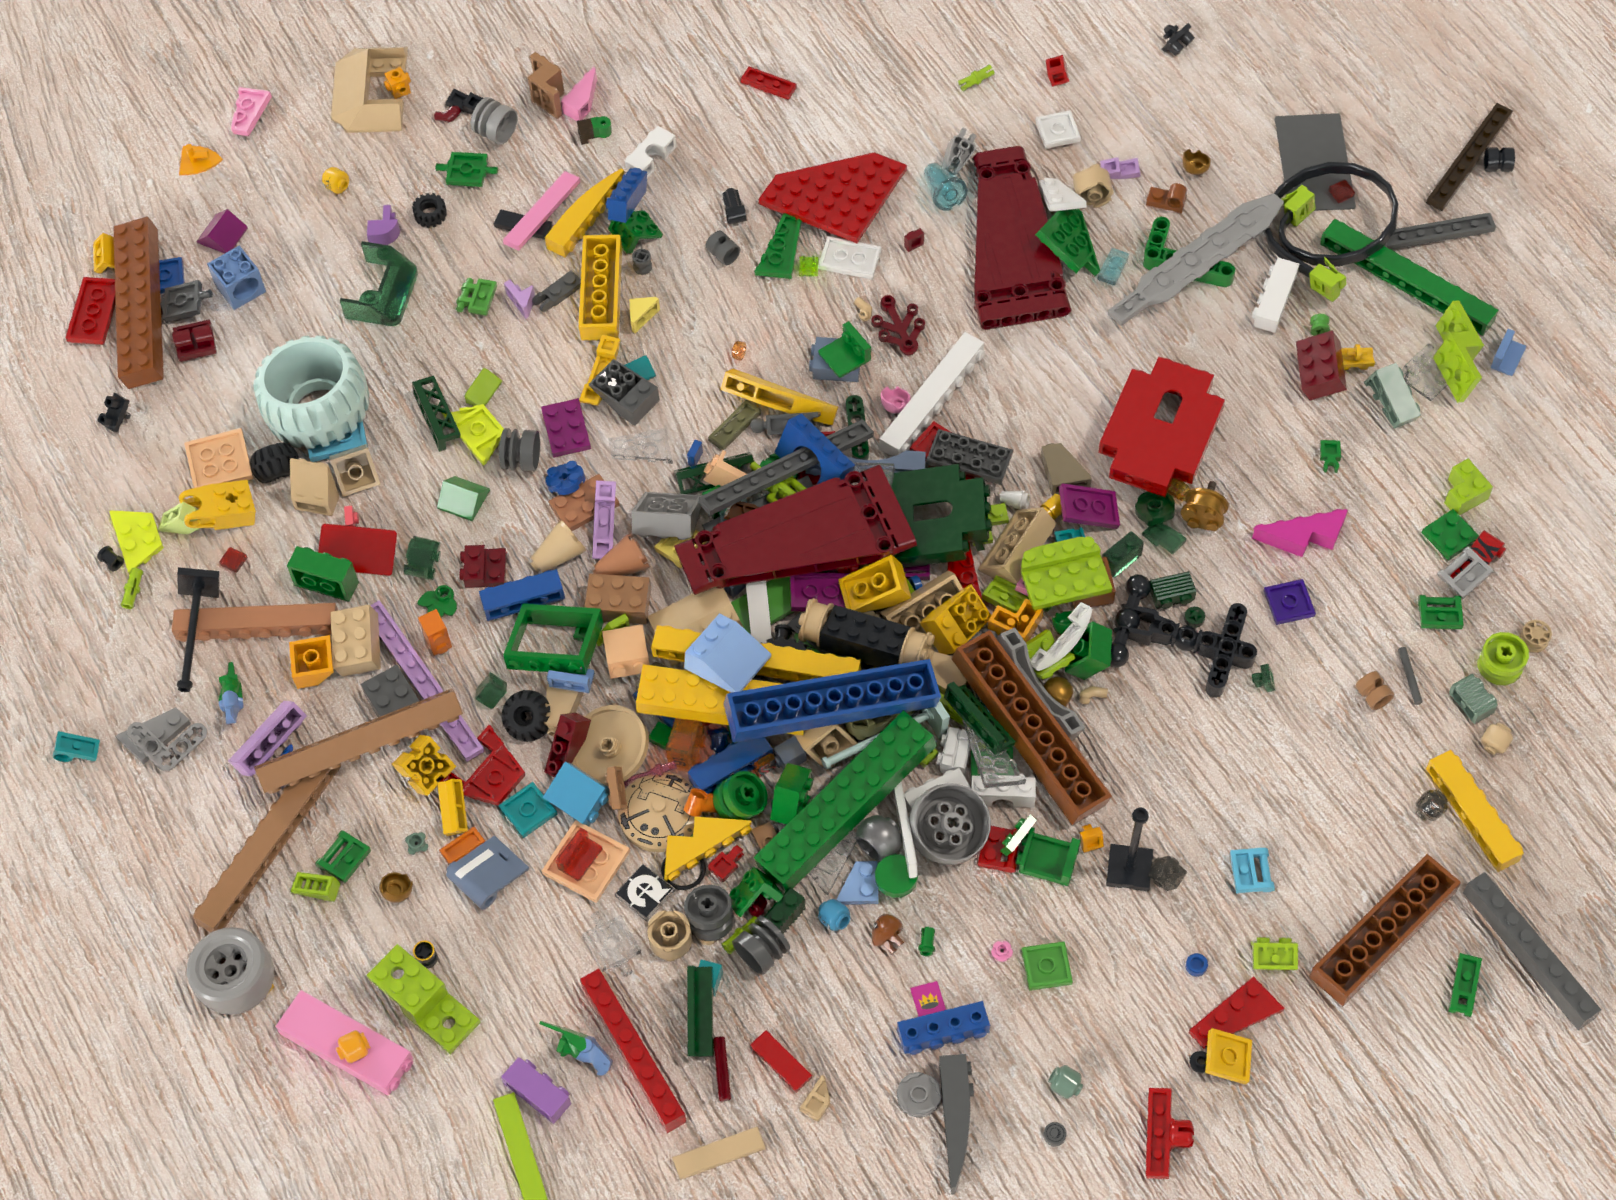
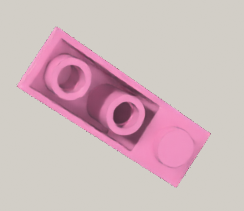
[561,67,597,121]

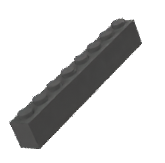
[1463,872,1602,1031]

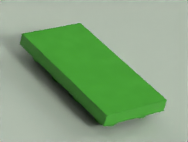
[731,577,795,635]

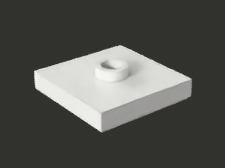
[1035,110,1081,149]

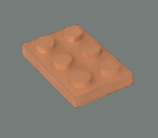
[548,474,620,531]

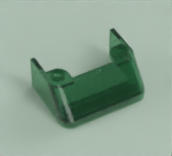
[340,241,418,326]

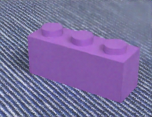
[501,1057,571,1124]

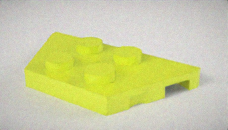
[442,404,504,466]
[109,510,164,575]

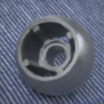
[856,815,902,862]

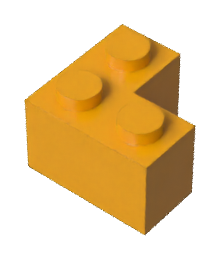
[988,598,1044,642]

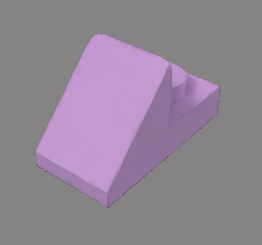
[504,280,535,319]

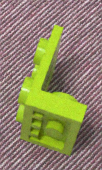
[1026,629,1075,679]

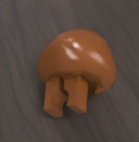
[872,914,905,954]

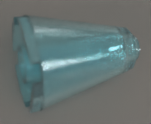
[924,163,968,211]

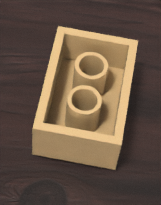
[331,605,381,677]

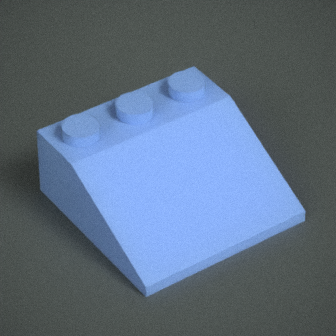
[684,613,771,693]

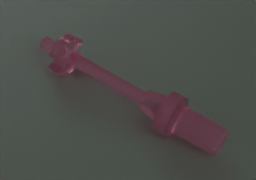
[624,761,677,787]

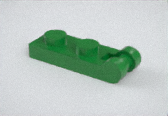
[1448,953,1482,1018]

